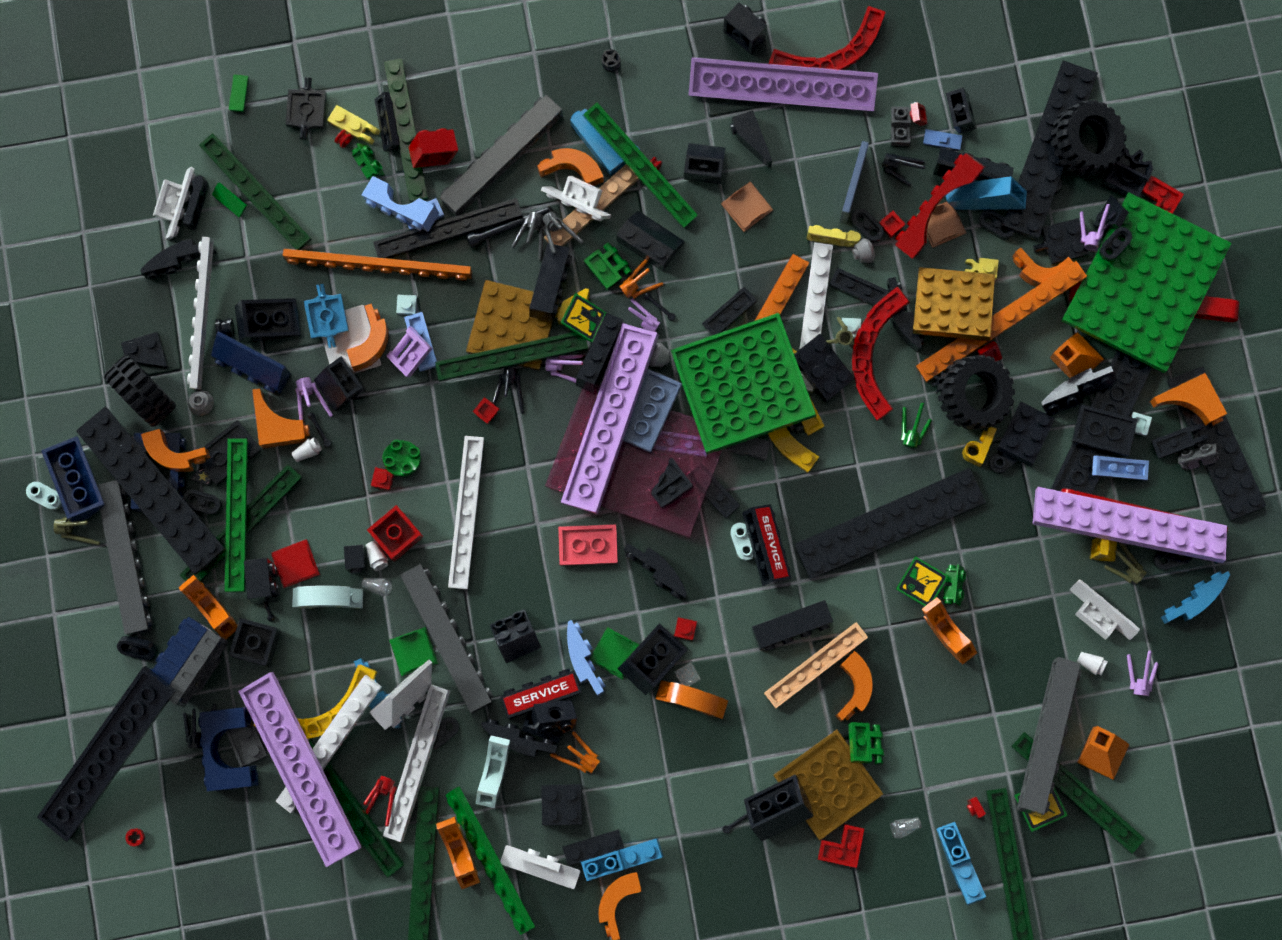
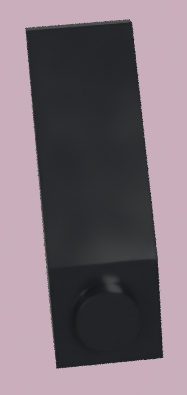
[729,110,772,168]

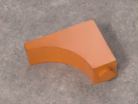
[1150,373,1227,426]
[253,388,310,449]

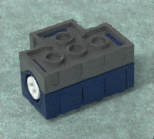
[151,617,229,708]

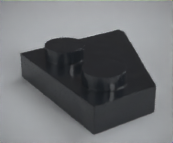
[1093,195,1129,229]
[121,332,168,368]
[651,458,694,510]

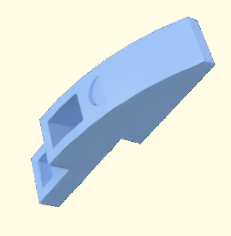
[567,620,606,696]

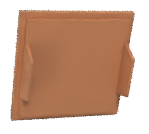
[721,182,773,232]
[917,202,966,248]

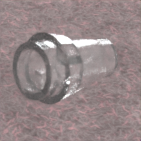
[362,577,392,597]
[890,817,921,839]

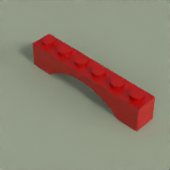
[895,153,986,259]

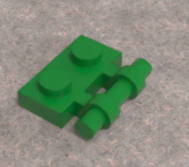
[584,242,632,290]
[848,722,884,765]

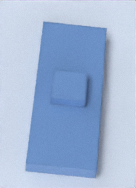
[923,129,962,151]

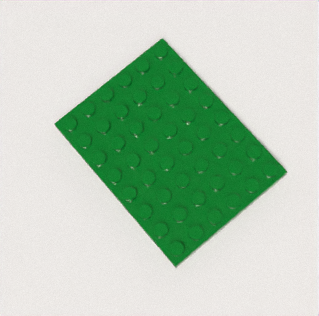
[1061,192,1231,373]

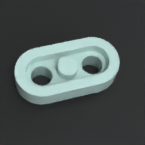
[26,482,62,510]
[730,523,754,561]

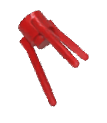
[363,776,397,827]

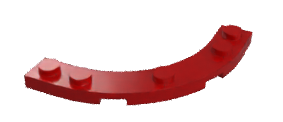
[768,6,885,70]
[852,287,910,421]

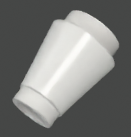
[292,437,322,462]
[366,541,388,571]
[1077,652,1108,675]

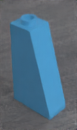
[570,109,640,177]
[946,176,1027,210]

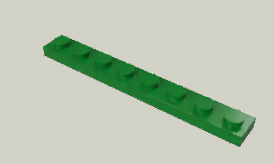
[582,102,697,228]
[225,438,248,592]
[445,786,535,935]

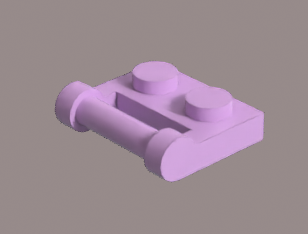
[386,326,433,377]

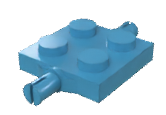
[304,284,349,348]

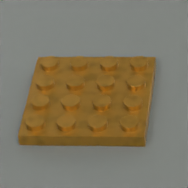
[913,267,995,341]
[466,280,559,371]
[773,730,883,840]

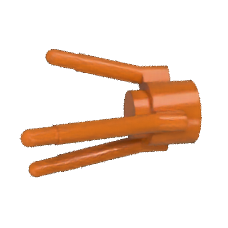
[619,260,663,299]
[550,731,600,773]

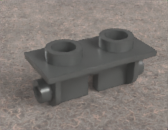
[1178,443,1220,470]

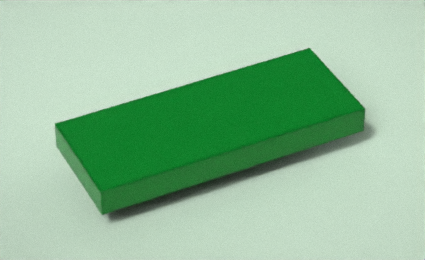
[228,74,249,112]
[211,182,247,217]

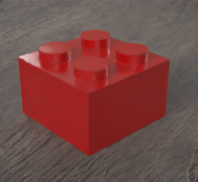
[408,128,458,168]
[367,505,423,562]

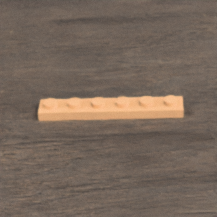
[544,165,639,246]
[764,622,868,709]

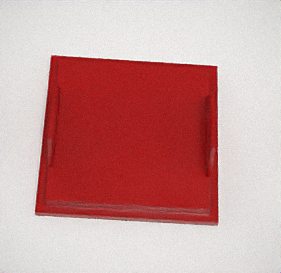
[271,539,320,588]

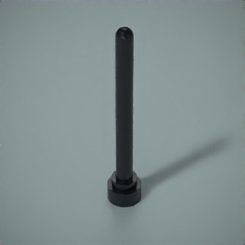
[466,206,553,249]

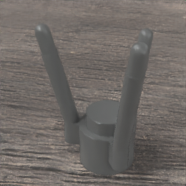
[512,212,545,261]
[542,212,584,254]

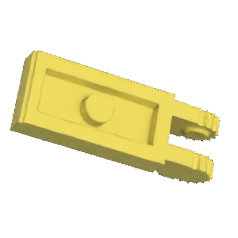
[327,105,380,145]
[807,225,861,248]

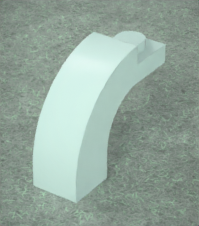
[292,586,363,609]
[476,736,510,808]

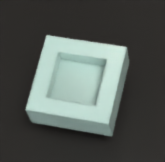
[396,295,417,315]
[841,318,861,339]
[1131,412,1152,437]

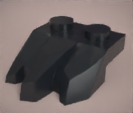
[1103,148,1153,197]

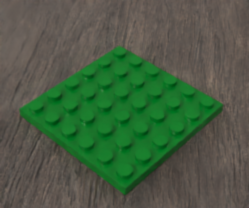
[671,313,816,454]

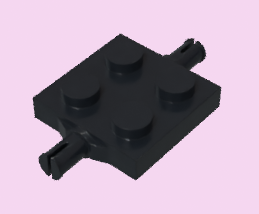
[285,77,326,140]
[1033,218,1096,265]

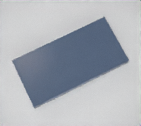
[839,141,869,224]
[623,369,682,453]

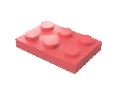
[558,524,618,566]

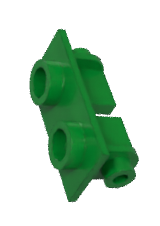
[352,143,385,180]
[943,564,966,606]

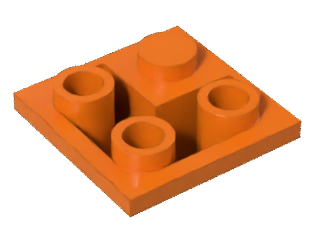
[1050,332,1104,378]
[1077,726,1129,780]

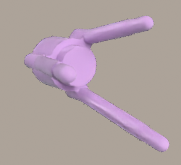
[1080,204,1110,251]
[623,298,660,332]
[546,354,583,383]
[295,377,333,420]
[1127,651,1158,696]

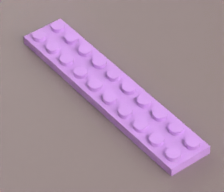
[689,57,878,111]
[561,324,659,514]
[1033,487,1227,563]
[238,672,362,867]

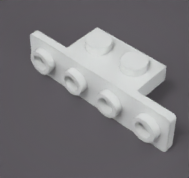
[153,167,195,240]
[541,176,611,221]
[1070,579,1140,640]
[500,845,580,889]

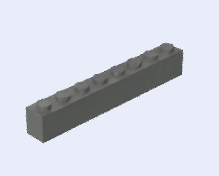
[440,95,563,216]
[97,480,154,636]
[400,564,494,714]
[1016,657,1082,817]

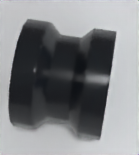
[602,49,620,72]
[215,318,234,337]

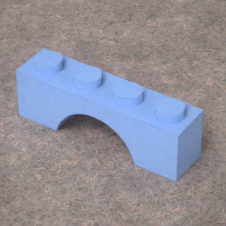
[362,176,439,232]

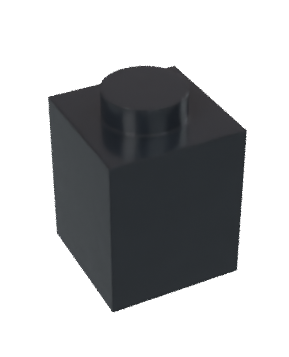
[344,545,367,574]

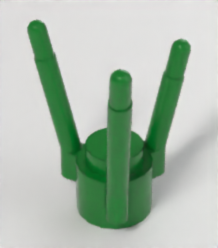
[900,403,932,449]

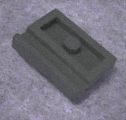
[226,720,268,767]

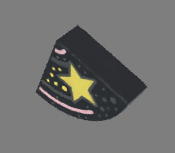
[191,468,212,486]

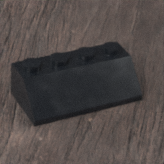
[933,147,1014,181]

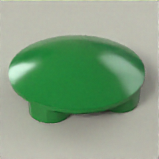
[382,440,421,476]

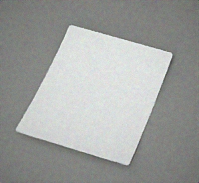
[322,305,381,373]

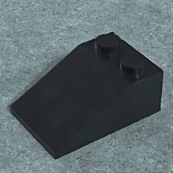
[235,298,300,342]
[617,623,688,695]

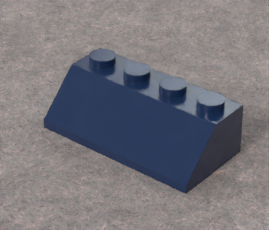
[211,331,291,394]
[41,436,105,522]

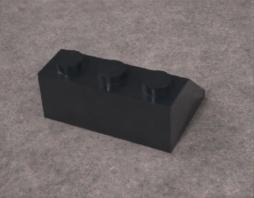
[616,211,684,272]
[744,774,814,842]

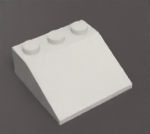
[369,660,432,730]

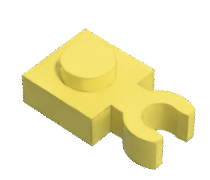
[965,258,999,280]

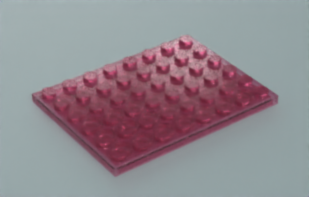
[545,384,722,538]

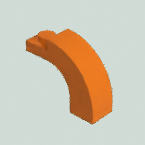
[537,148,604,186]
[1012,247,1073,287]
[347,303,389,372]
[141,429,210,472]
[178,575,238,640]
[922,597,977,665]
[836,651,873,721]
[656,680,728,719]
[436,817,480,889]
[599,872,642,940]

